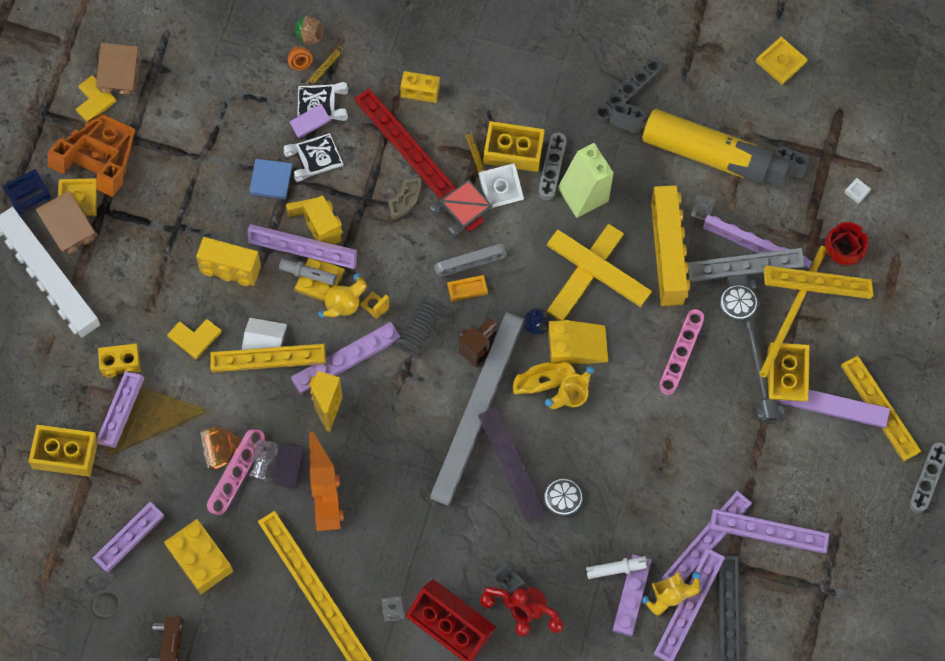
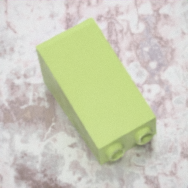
[558,143,613,218]

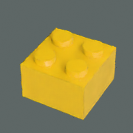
[302,195,343,244]

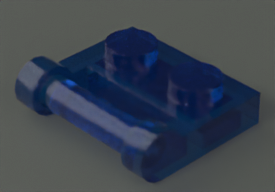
[2,169,52,215]

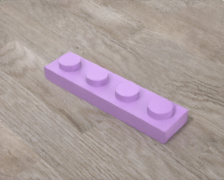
[96,371,144,448]
[93,502,165,573]
[612,554,652,637]

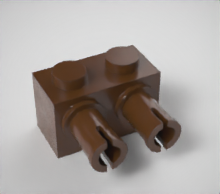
[459,318,497,367]

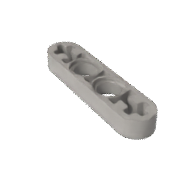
[539,133,566,201]
[434,244,507,277]
[909,443,945,514]

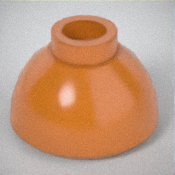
[288,46,313,71]

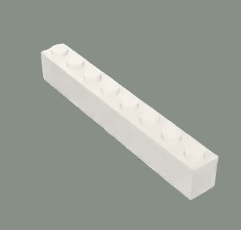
[0,207,100,338]

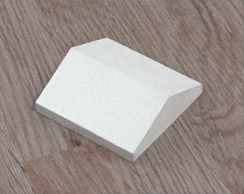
[479,163,524,208]
[242,318,287,350]

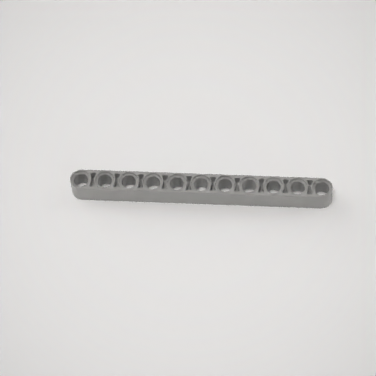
[430,312,524,506]

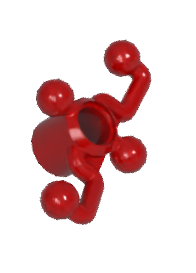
[480,587,564,636]

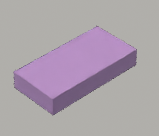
[289,104,331,138]

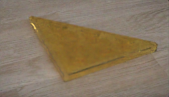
[107,388,206,456]

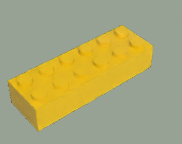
[651,186,690,306]

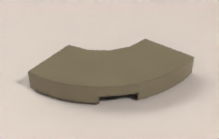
[388,177,422,220]

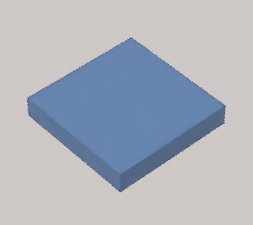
[249,159,293,200]

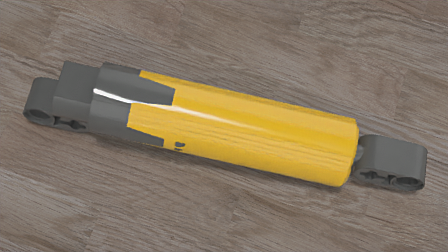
[610,102,809,188]

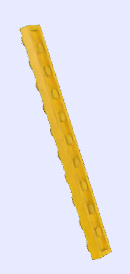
[258,511,372,661]

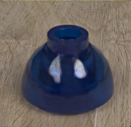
[523,308,550,334]

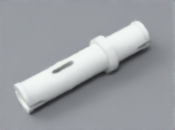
[586,556,648,579]

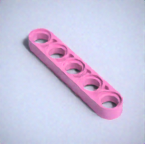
[659,309,704,395]
[207,429,265,515]

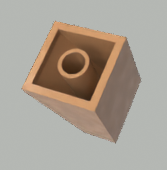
[96,43,142,96]
[36,191,98,254]

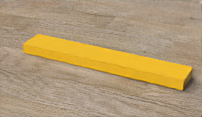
[547,224,624,321]
[547,230,652,308]
[764,265,874,299]
[210,344,326,372]
[841,355,921,462]

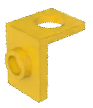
[360,291,390,319]

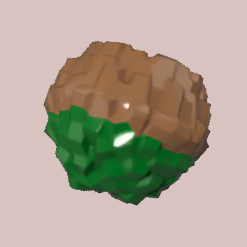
[295,15,324,45]

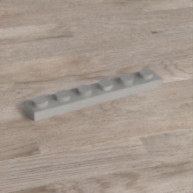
[688,248,804,282]

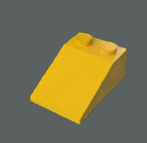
[548,320,608,364]
[767,343,809,402]

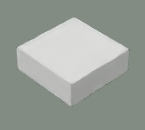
[844,178,871,204]

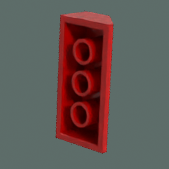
[405,579,496,661]

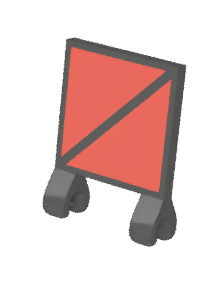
[430,179,493,237]

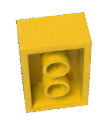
[483,121,545,172]
[196,237,261,286]
[28,425,98,477]
[164,519,233,595]

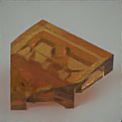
[200,426,242,470]

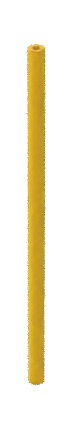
[759,246,826,377]

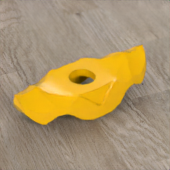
[513,361,577,395]

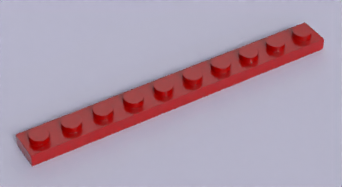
[354,88,484,233]

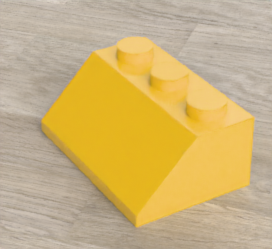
[309,371,343,432]

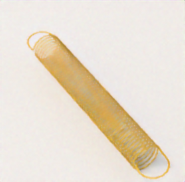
[307,47,343,86]
[465,130,485,173]

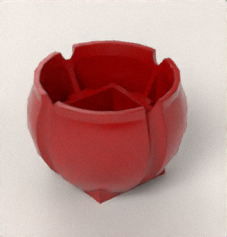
[825,222,869,266]

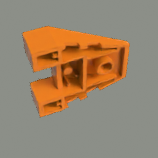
[48,114,135,197]
[309,432,344,531]

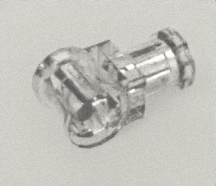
[249,439,278,480]

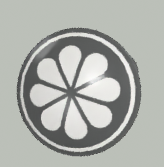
[719,284,758,322]
[544,478,583,516]

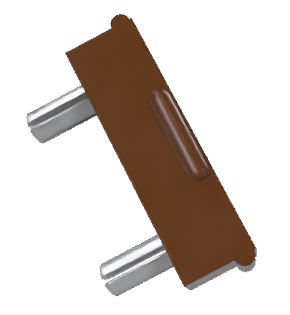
[148,615,184,661]

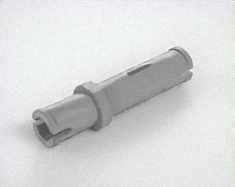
[279,259,337,286]

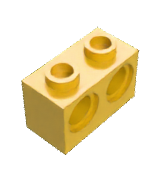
[400,71,440,103]
[98,343,141,377]

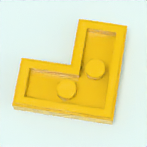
[76,75,117,123]
[167,319,222,360]

